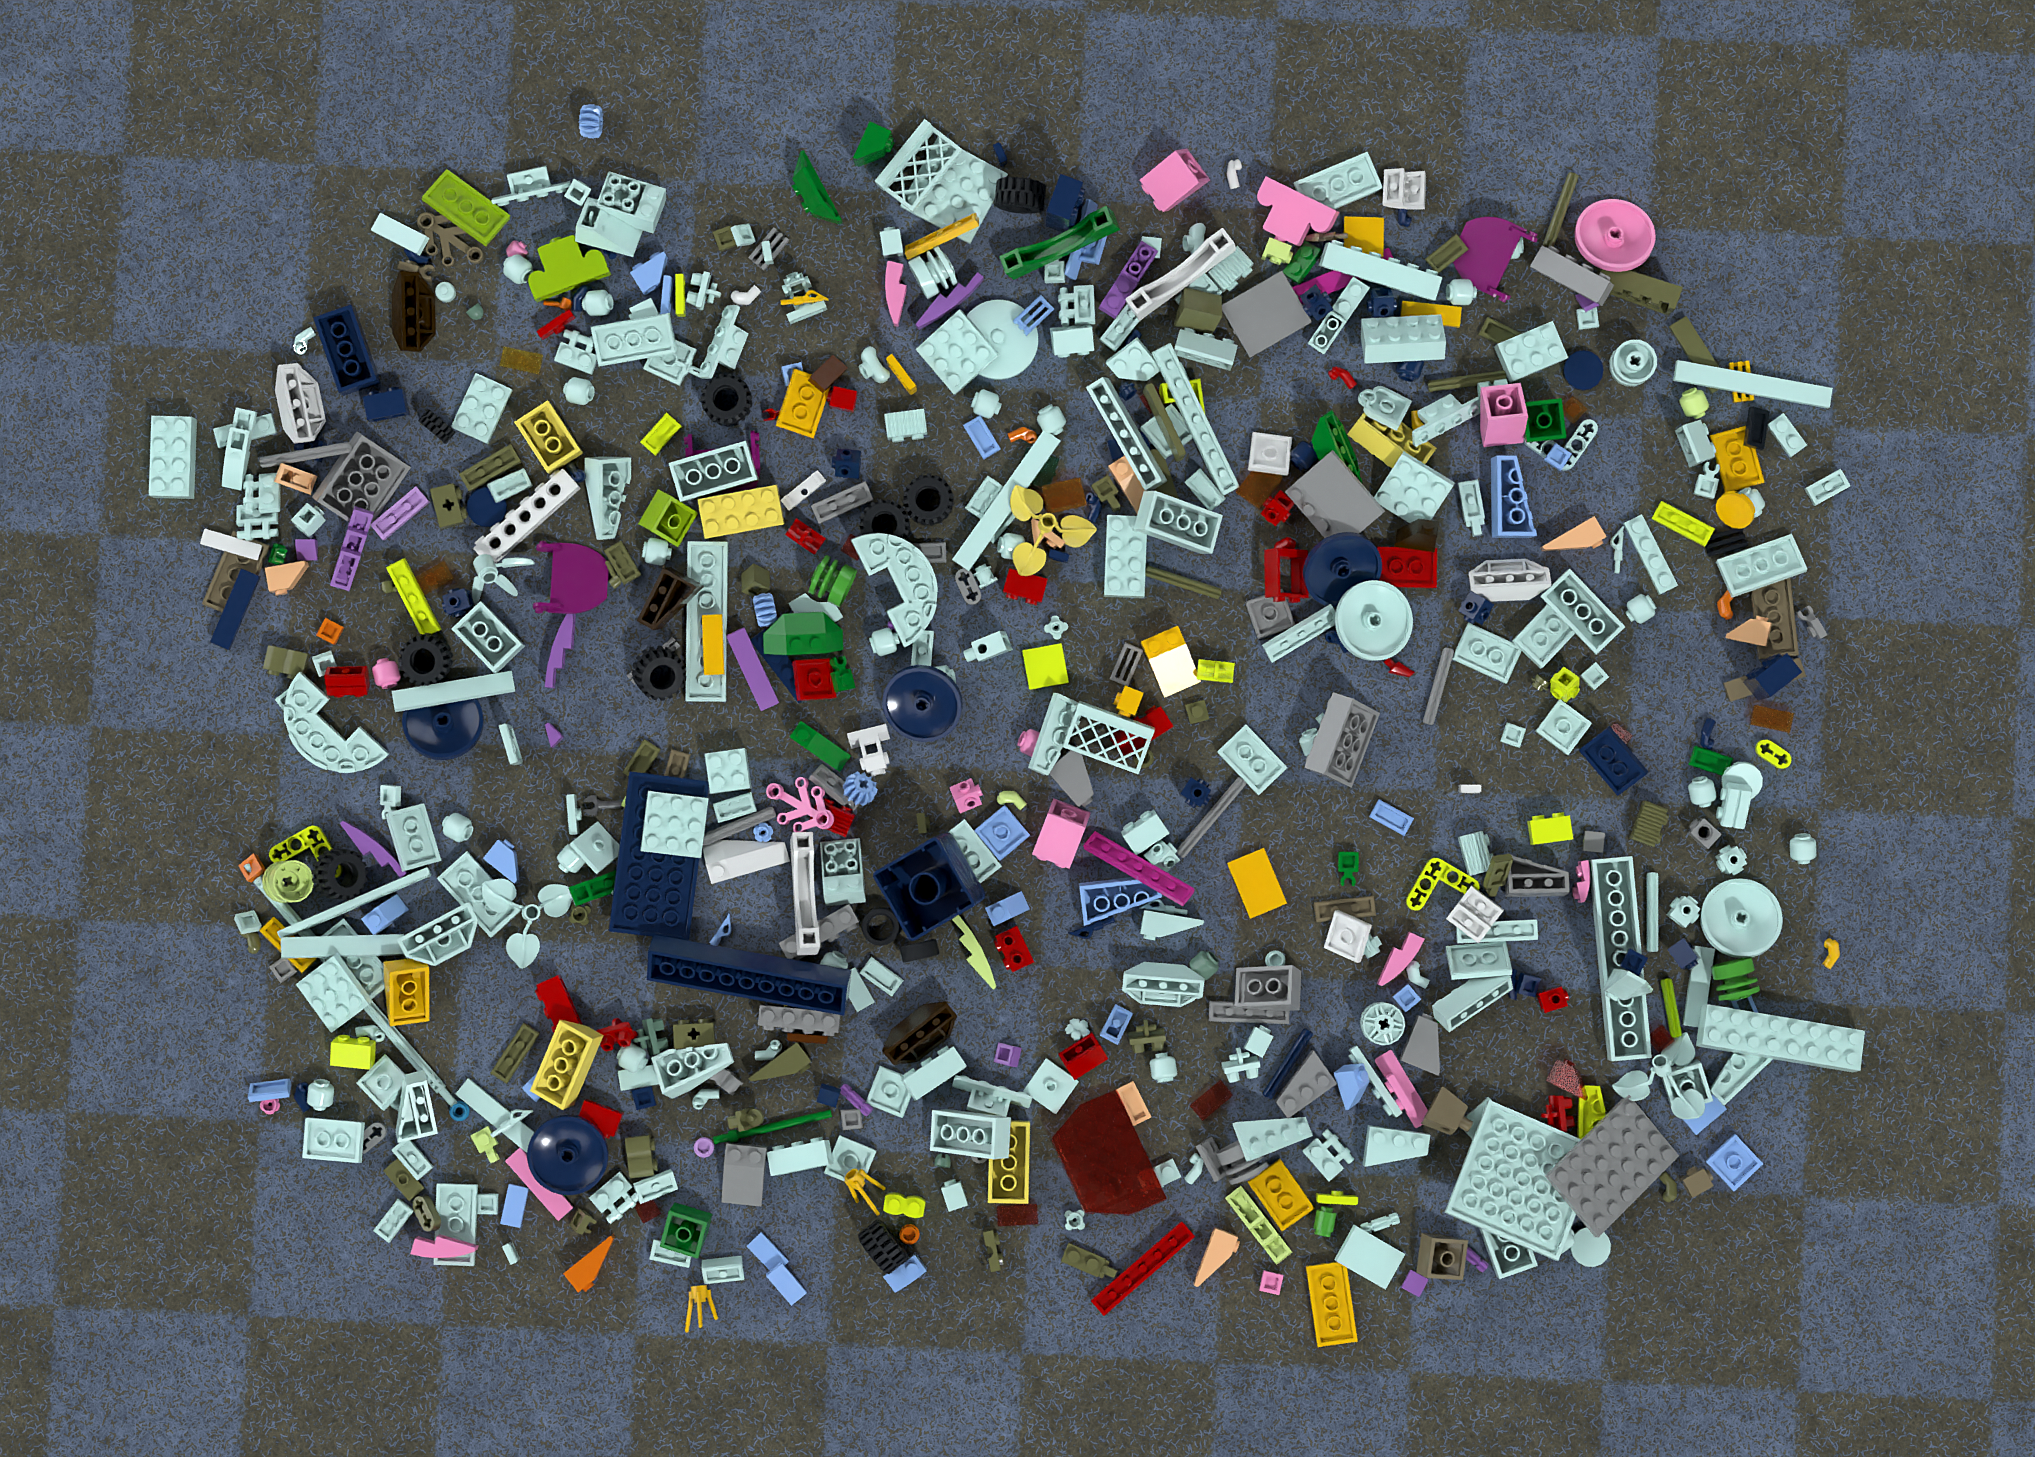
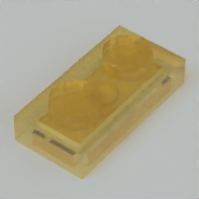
[499,347,544,375]

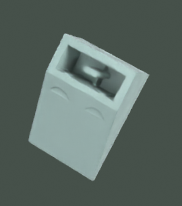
[596,171,666,234]
[575,197,643,257]
[820,838,866,906]

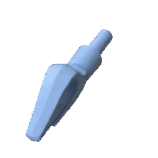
[709,913,732,946]

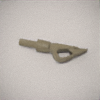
[1304,232,1348,242]

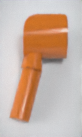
[543,297,572,311]

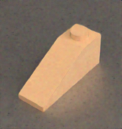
[1108,456,1145,514]
[1540,516,1606,551]
[1193,1227,1240,1287]

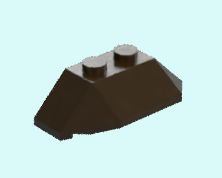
[391,271,436,352]
[882,1001,957,1065]

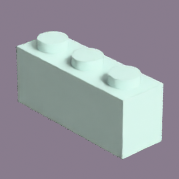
[901,1046,967,1100]
[767,1137,834,1176]

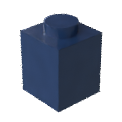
[1667,938,1701,970]

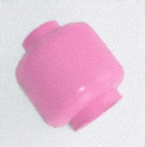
[372,658,401,689]
[1017,729,1040,757]

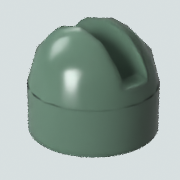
[466,303,483,320]
[934,1153,951,1168]

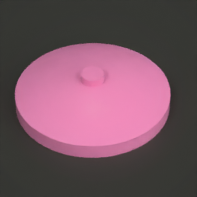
[1574,199,1656,272]

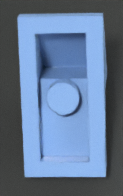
[1100,1004,1133,1045]

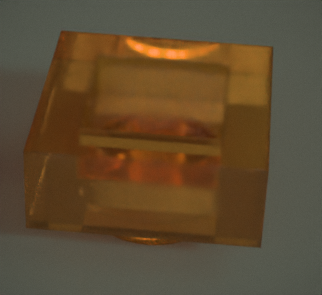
[1563,396,1587,424]

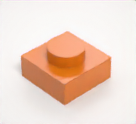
[316,618,345,645]
[238,853,266,882]

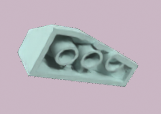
[585,457,631,540]
[1603,968,1653,1001]
[651,1043,734,1099]

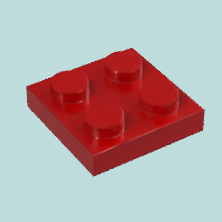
[792,658,837,701]

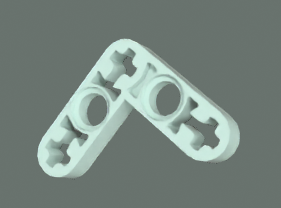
[1523,419,1598,471]

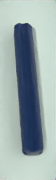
[1263,1028,1313,1099]

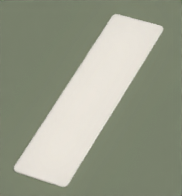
[200,529,262,560]

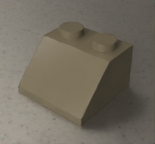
[1416,1233,1468,1280]

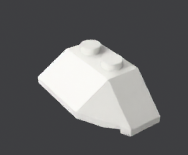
[275,363,326,443]
[1468,559,1551,602]

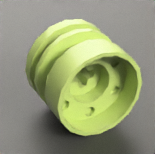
[262,860,314,903]

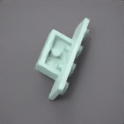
[492,166,571,206]
[699,305,748,379]
[1412,394,1480,447]
[952,1075,1032,1117]

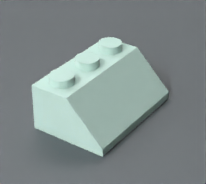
[1174,328,1238,371]

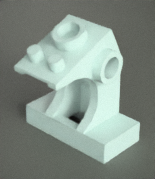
[782,272,827,324]

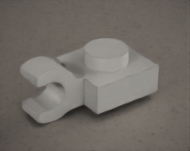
[1796,606,1827,640]

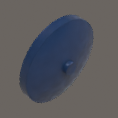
[1303,532,1382,607]
[882,665,963,742]
[402,683,484,760]
[527,1115,609,1195]

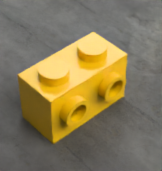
[1113,686,1143,718]

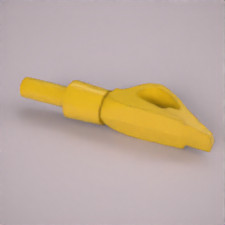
[780,290,829,306]

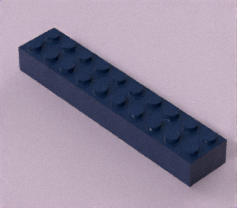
[647,935,852,1016]

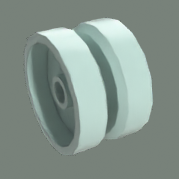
[1609,340,1657,386]

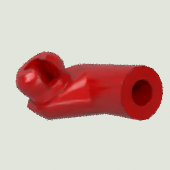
[1328,366,1357,389]
[1274,537,1296,549]

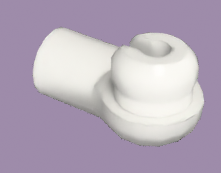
[1227,159,1242,189]

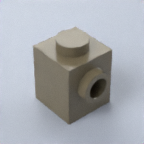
[1679,1166,1714,1198]

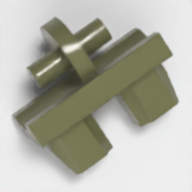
[1128,1019,1166,1053]
[727,1106,764,1132]

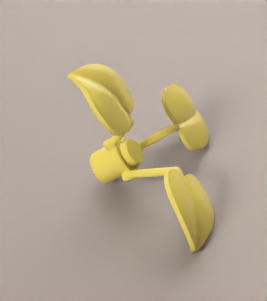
[1010,485,1097,576]

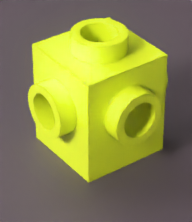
[1550,667,1580,702]

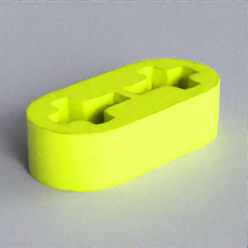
[1755,740,1791,769]

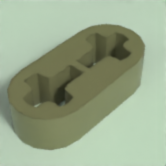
[413,1196,441,1232]

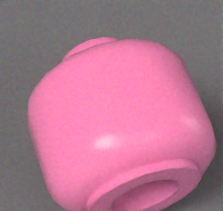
[506,240,528,257]

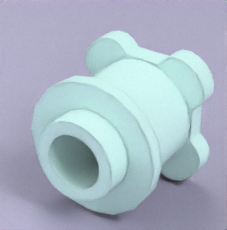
[973,564,998,589]

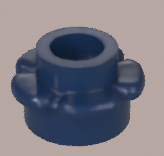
[1118,383,1137,401]

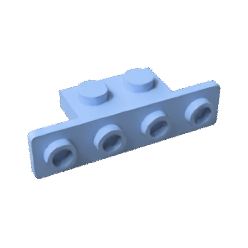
[1065,199,1107,280]

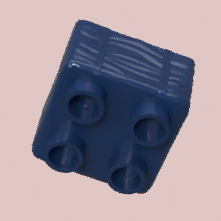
[873,832,985,941]

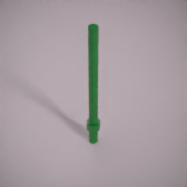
[713,1109,832,1144]

